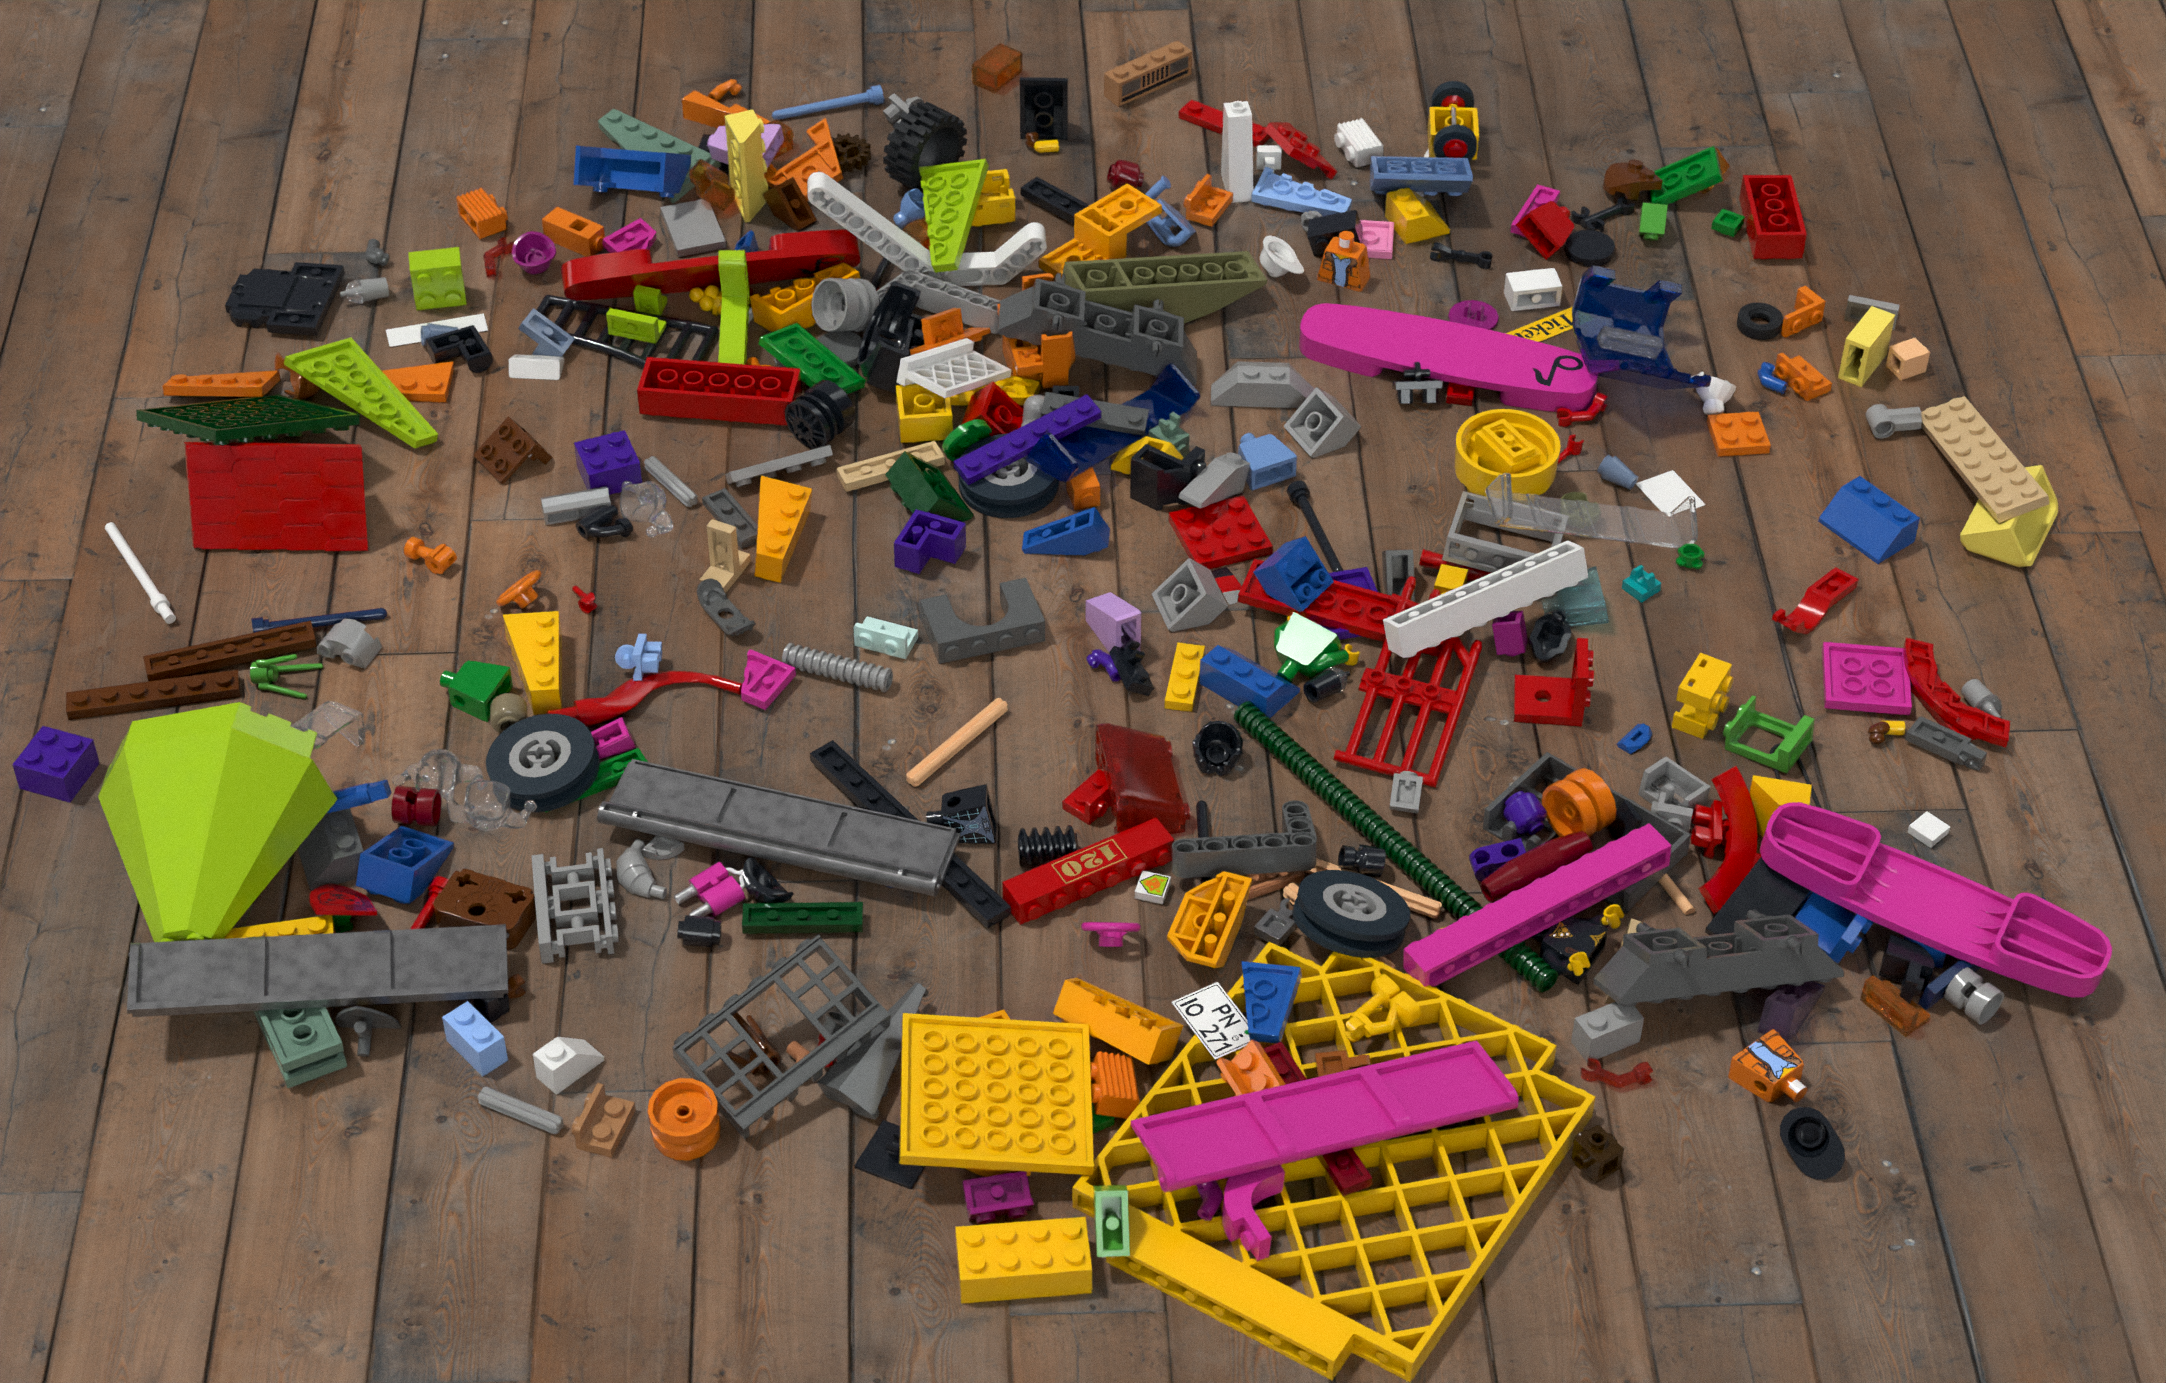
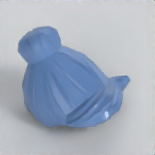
[893,189,926,230]

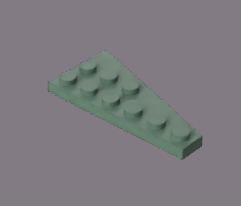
[598,108,721,204]

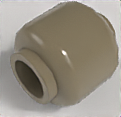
[490,693,527,734]

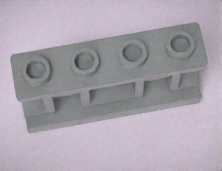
[531,848,619,964]

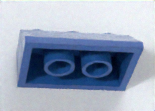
[1818,476,1920,564]
[1199,645,1300,718]

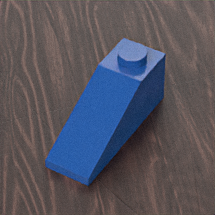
[1022,507,1110,555]

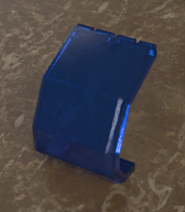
[1572,265,1711,390]

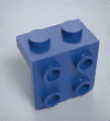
[1795,892,1873,964]

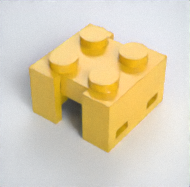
[971,169,1015,227]
[1672,653,1734,739]

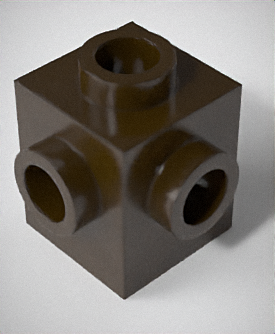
[1571,1124,1624,1183]

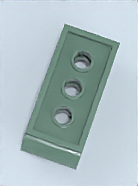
[253,1007,347,1088]

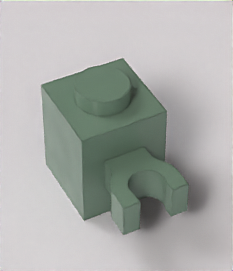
[1149,412,1190,457]

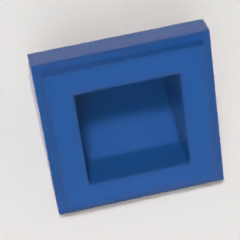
[734,230,759,253]

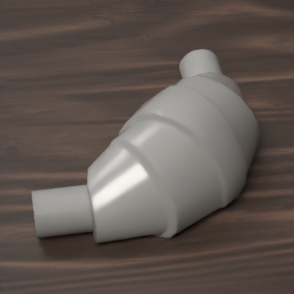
[616,839,667,899]

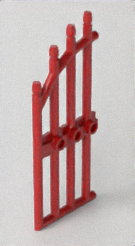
[1333,576,1482,788]

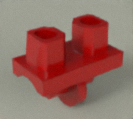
[1691,800,1729,859]

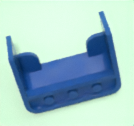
[574,146,691,198]

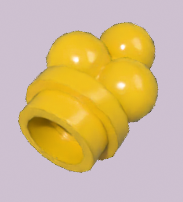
[689,285,722,316]

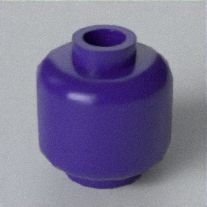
[1503,791,1547,835]

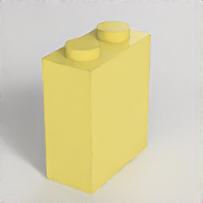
[1838,306,1895,387]

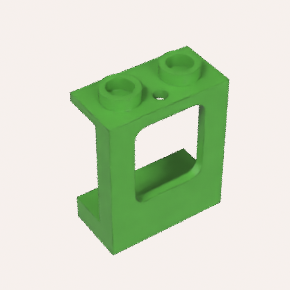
[1723,695,1815,773]

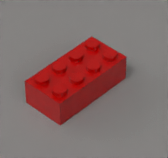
[1739,175,1807,259]

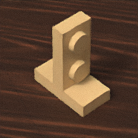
[700,519,751,594]

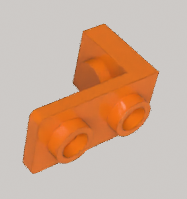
[1781,285,1826,338]

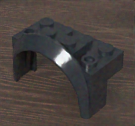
[857,281,925,394]

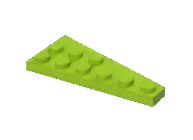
[919,159,989,273]
[284,337,438,448]

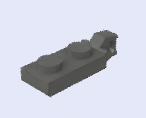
[1905,716,1987,771]

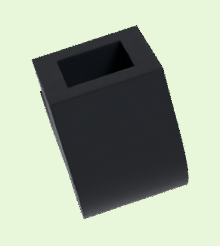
[1878,935,1934,1006]

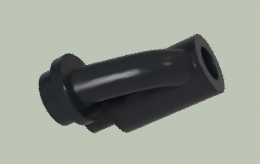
[576,505,633,539]

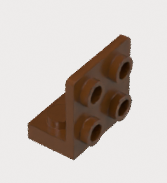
[474,416,553,484]

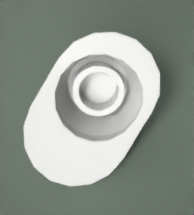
[1260,236,1304,278]

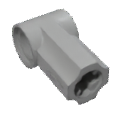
[1865,404,1922,439]

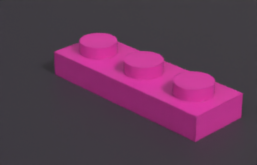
[1510,184,1560,237]

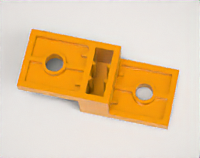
[1039,184,1162,278]

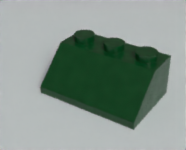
[885,451,974,522]

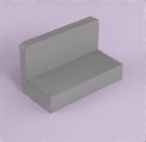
[1844,295,1900,330]

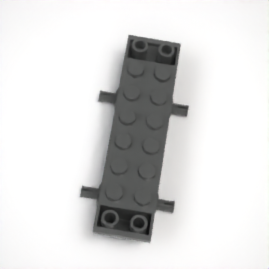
[998,273,1197,386]
[1594,909,1844,1007]

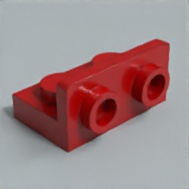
[1062,769,1127,825]

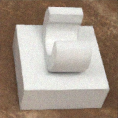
[1256,145,1282,173]

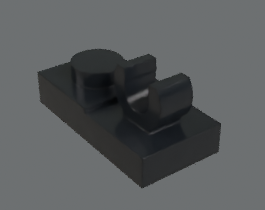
[1109,640,1154,696]

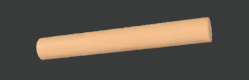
[1658,873,1695,916]

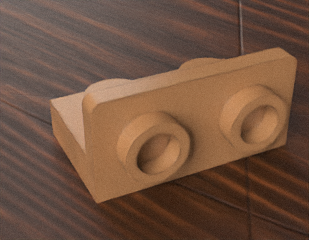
[572,1083,636,1158]

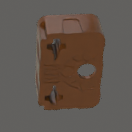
[433,868,536,950]

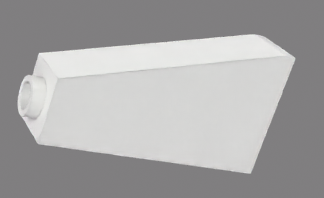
[1221,101,1253,203]

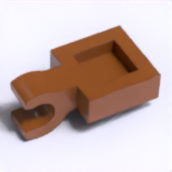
[1315,1050,1371,1077]

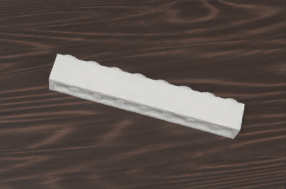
[1383,540,1588,658]

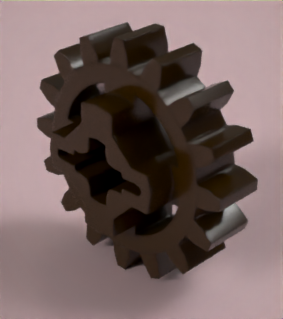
[832,133,871,173]

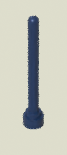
[251,608,387,633]

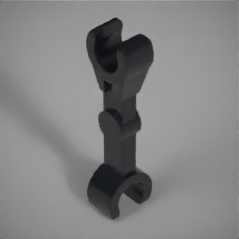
[1430,242,1493,269]

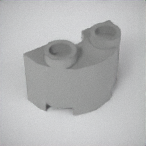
[317,618,382,669]

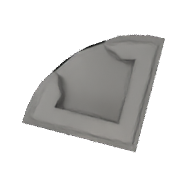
[642,835,684,860]

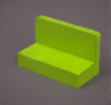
[606,308,666,344]

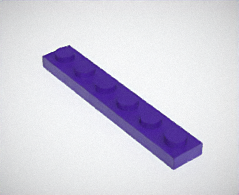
[954,394,1102,485]

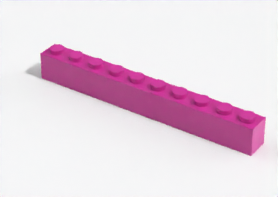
[1403,823,1672,987]

